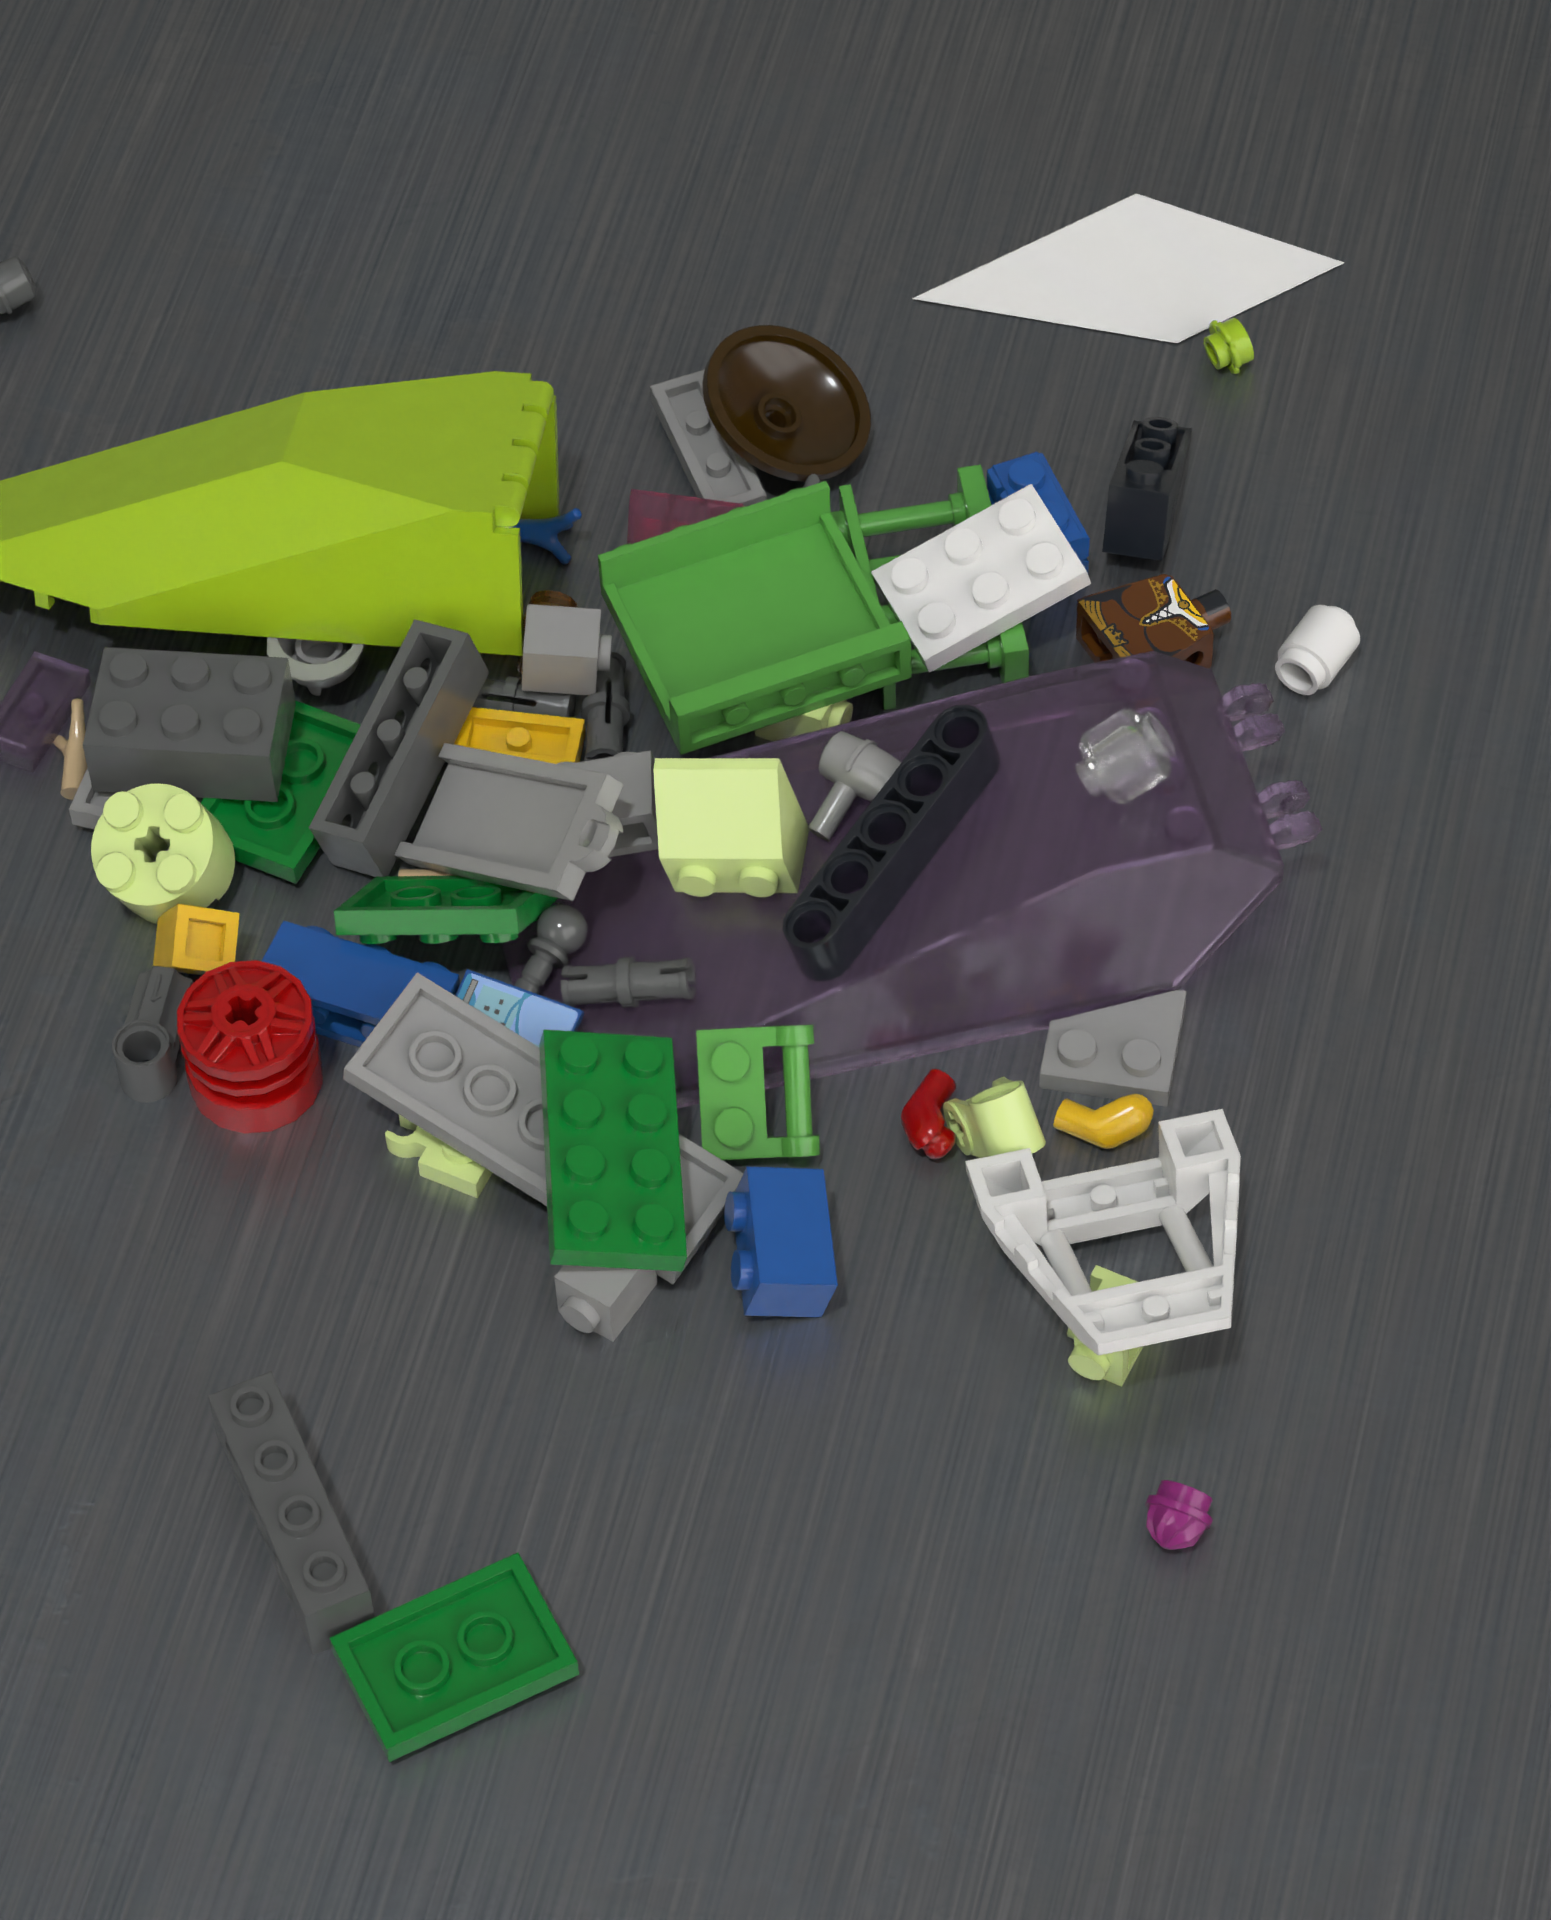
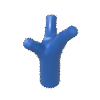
[513,508,582,565]

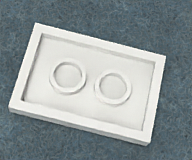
[871,484,1091,673]

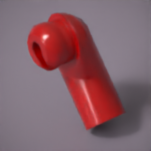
[901,1069,956,1159]

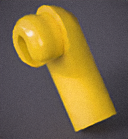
[1053,1093,1154,1149]

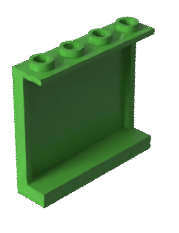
[598,481,912,755]

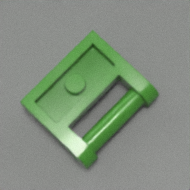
[696,1024,820,1160]

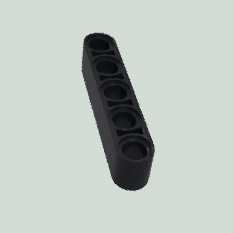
[782,704,1000,982]

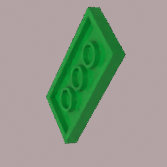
[539,1030,687,1272]

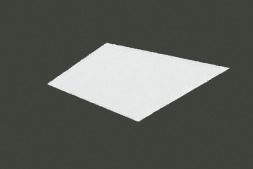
[912,193,1345,343]

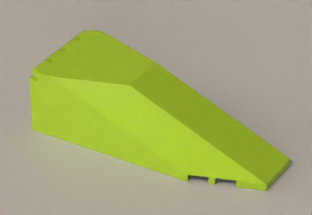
[0,371,560,656]

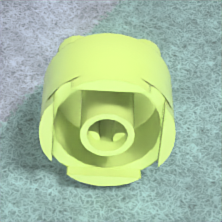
[91,783,235,924]

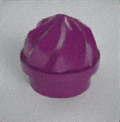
[1145,1480,1213,1550]

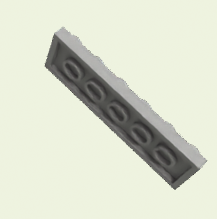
[343,972,743,1284]

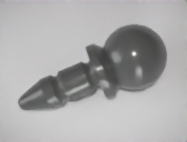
[513,904,587,994]

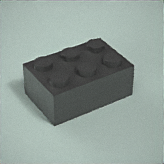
[83,647,296,802]

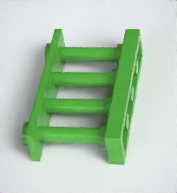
[831,464,1029,710]

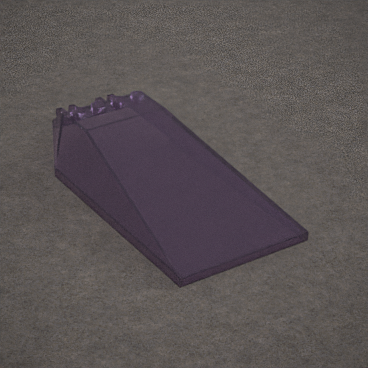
[500,651,1322,1109]

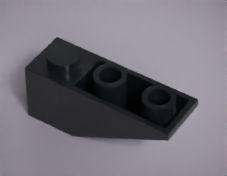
[1102,417,1192,561]

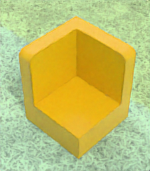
[153,904,240,976]

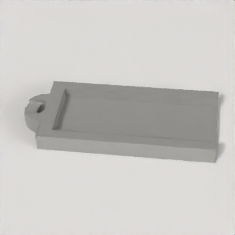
[395,743,624,901]

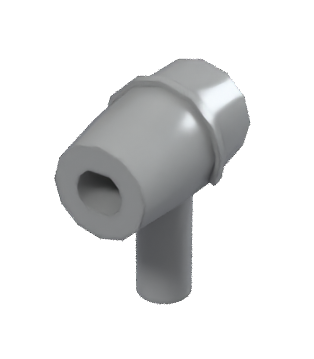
[808,731,902,841]

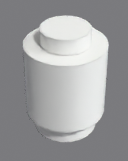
[1275,605,1360,695]

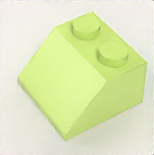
[653,758,809,897]

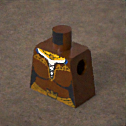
[1076,574,1231,717]

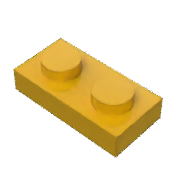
[454,707,586,764]

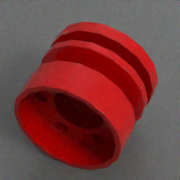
[177,960,323,1134]

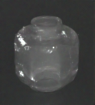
[1075,708,1176,804]

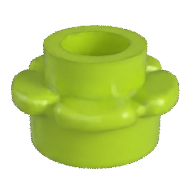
[1203,317,1254,374]

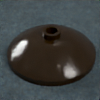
[702,325,871,482]

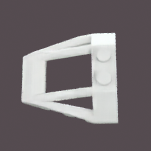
[965,1109,1241,1356]

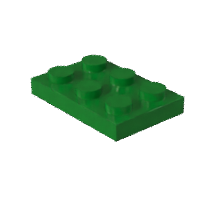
[201,700,361,884]
[334,876,558,944]
[329,1552,579,1762]

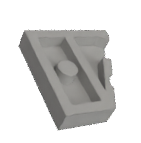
[1039,990,1187,1107]

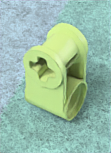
[943,1076,1046,1158]

